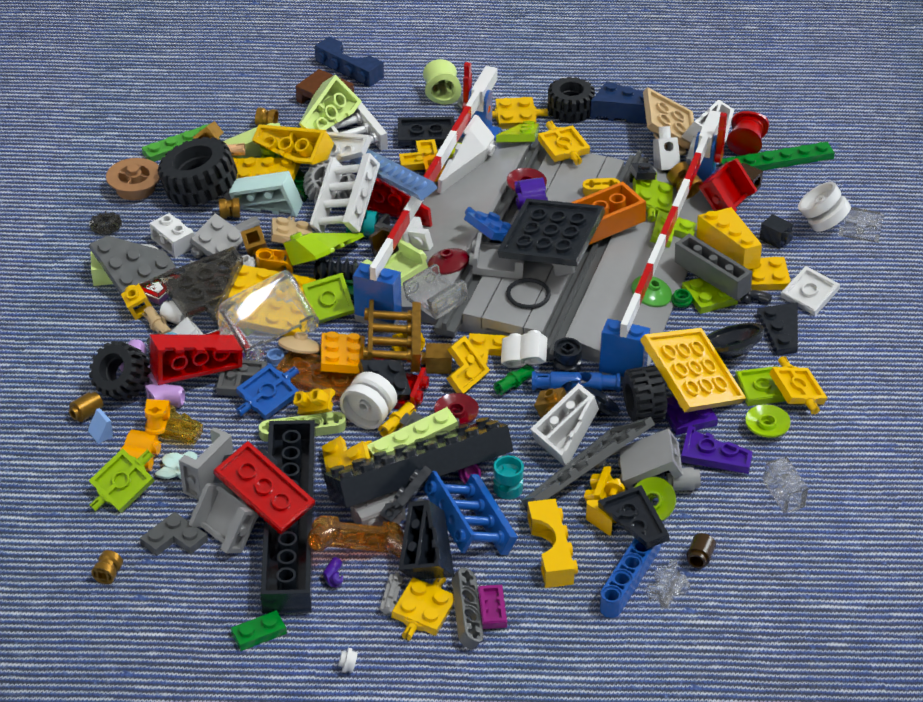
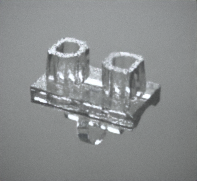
[646,560,690,609]

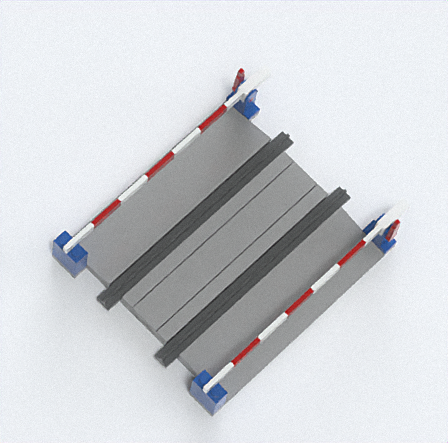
[353,62,727,383]

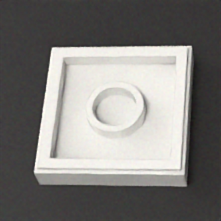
[781,266,840,316]

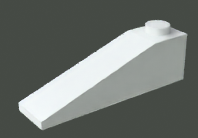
[437,115,495,194]

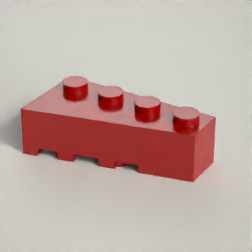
[150,334,243,385]

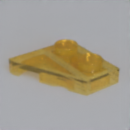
[158,405,203,444]

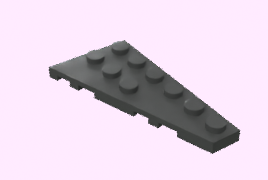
[521,417,655,508]

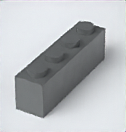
[675,234,752,300]

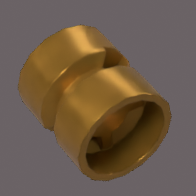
[666,162,703,199]

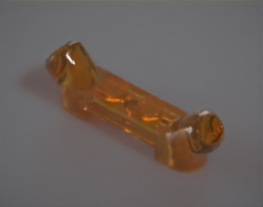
[307,515,404,558]

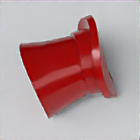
[726,111,769,156]

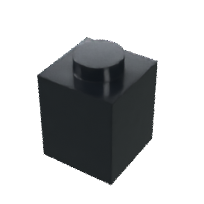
[759,214,793,249]

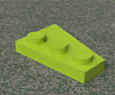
[496,121,539,142]

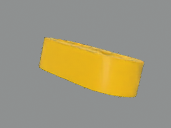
[582,178,620,196]

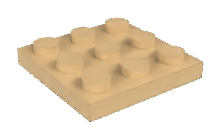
[643,87,694,150]

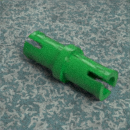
[493,364,534,395]

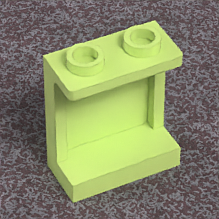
[361,239,428,286]

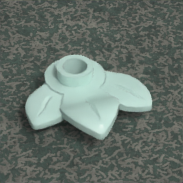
[155,451,198,479]

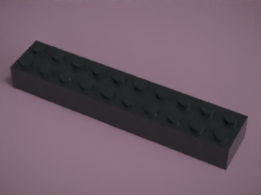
[260,420,316,614]

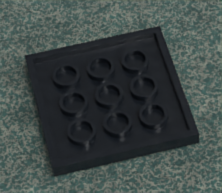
[497,198,605,267]

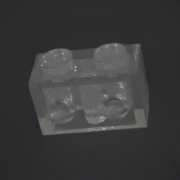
[763,457,808,513]

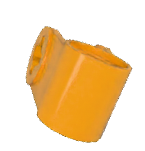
[256,248,293,274]
[145,399,170,435]

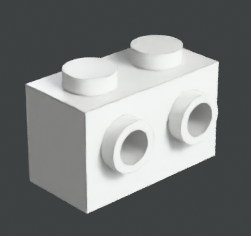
[150,213,194,258]

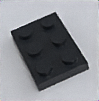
[398,116,455,147]

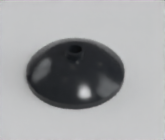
[707,323,765,358]

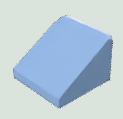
[88,408,113,443]

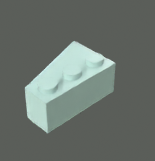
[229,171,303,217]

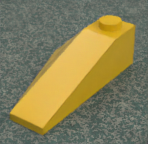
[252,124,334,165]

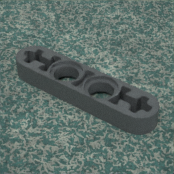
[452,567,483,649]

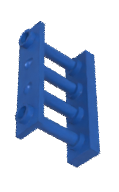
[423,471,518,555]

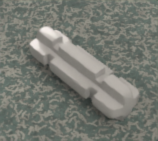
[379,572,403,615]

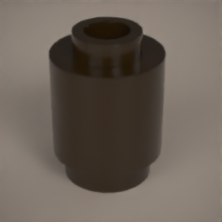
[687,533,716,569]

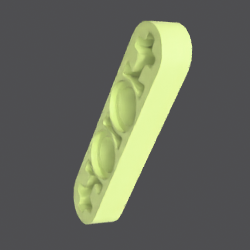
[259,411,346,442]

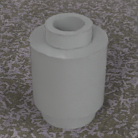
[666,467,701,491]

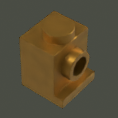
[193,121,224,140]

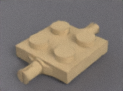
[271,216,312,244]

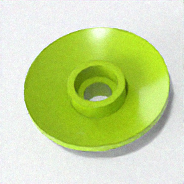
[745,405,791,438]
[635,477,676,521]

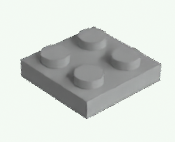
[190,213,244,266]

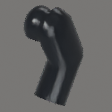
[740,289,772,305]

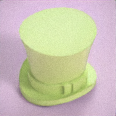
[423,59,461,105]

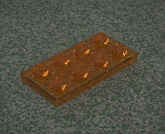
[276,351,358,401]

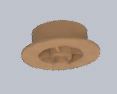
[106,158,160,200]

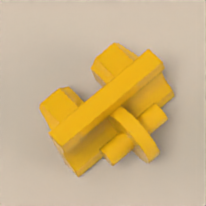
[293,388,335,416]
[584,466,625,504]

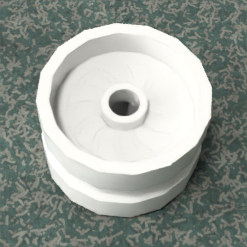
[798,182,851,232]
[340,372,397,429]

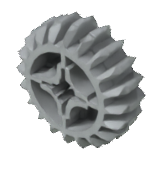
[303,161,355,208]

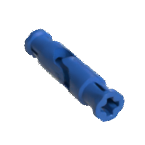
[532,371,620,392]

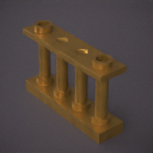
[363,299,421,372]

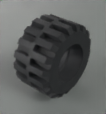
[547,77,595,123]
[89,341,151,401]
[622,365,667,422]

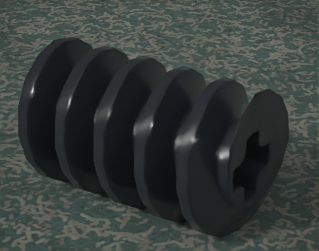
[314,256,358,281]

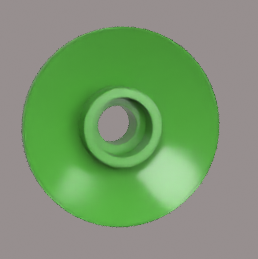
[631,276,672,307]

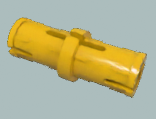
[378,402,416,437]

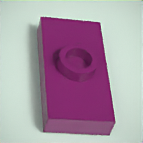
[478,585,507,629]

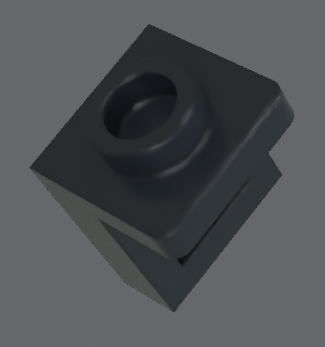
[629,162,656,183]

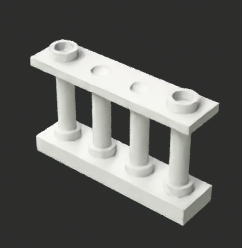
[326,102,388,161]
[309,153,380,233]

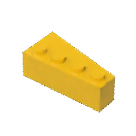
[696,207,762,269]

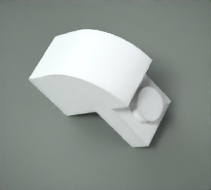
[401,217,433,250]

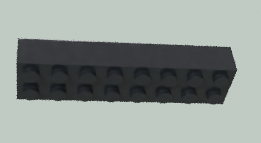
[324,417,514,508]

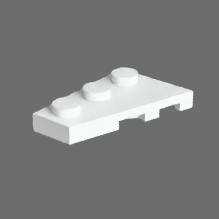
[310,131,372,167]

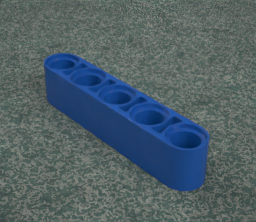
[600,538,662,618]

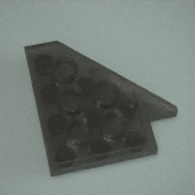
[158,246,243,322]

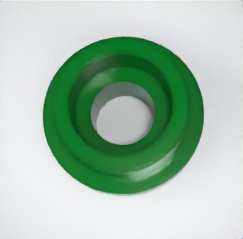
[671,289,693,308]

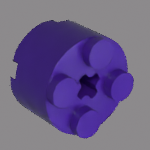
[514,177,548,211]

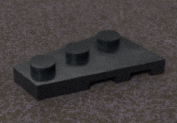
[757,302,798,356]
[598,485,670,549]

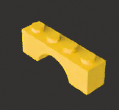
[527,499,578,588]

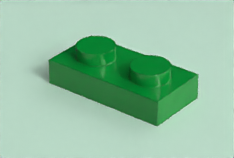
[231,610,287,651]

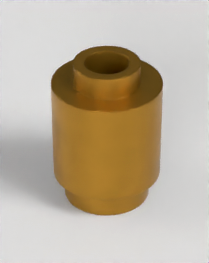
[69,392,103,422]

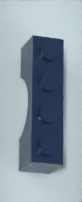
[315,36,384,87]

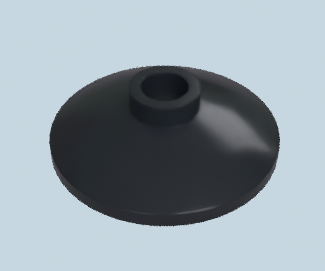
[584,386,620,416]

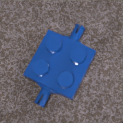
[464,207,511,242]
[236,363,299,420]

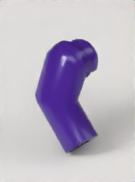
[323,557,344,588]

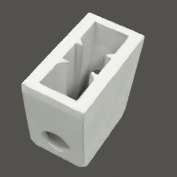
[653,126,680,170]

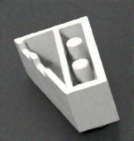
[531,383,599,466]

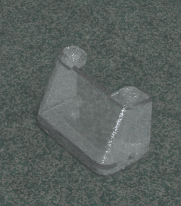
[218,270,319,361]

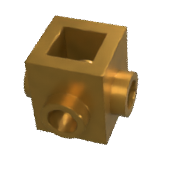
[534,388,567,418]

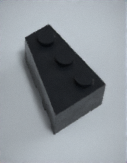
[398,500,455,580]

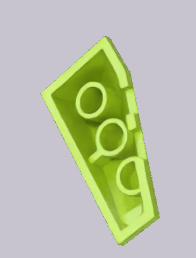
[283,232,364,266]

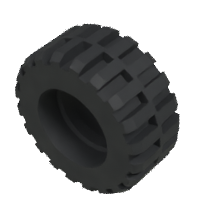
[158,137,238,206]

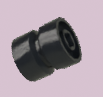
[553,337,582,372]

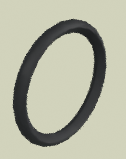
[506,278,551,309]

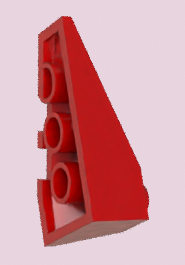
[367,178,432,227]

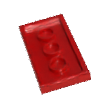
[213,441,315,534]

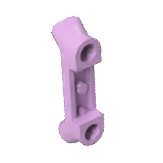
[119,339,185,408]

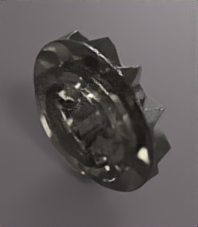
[89,211,122,235]

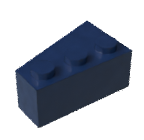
[590,81,647,124]

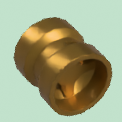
[255,107,279,126]
[219,198,240,219]
[91,550,123,584]

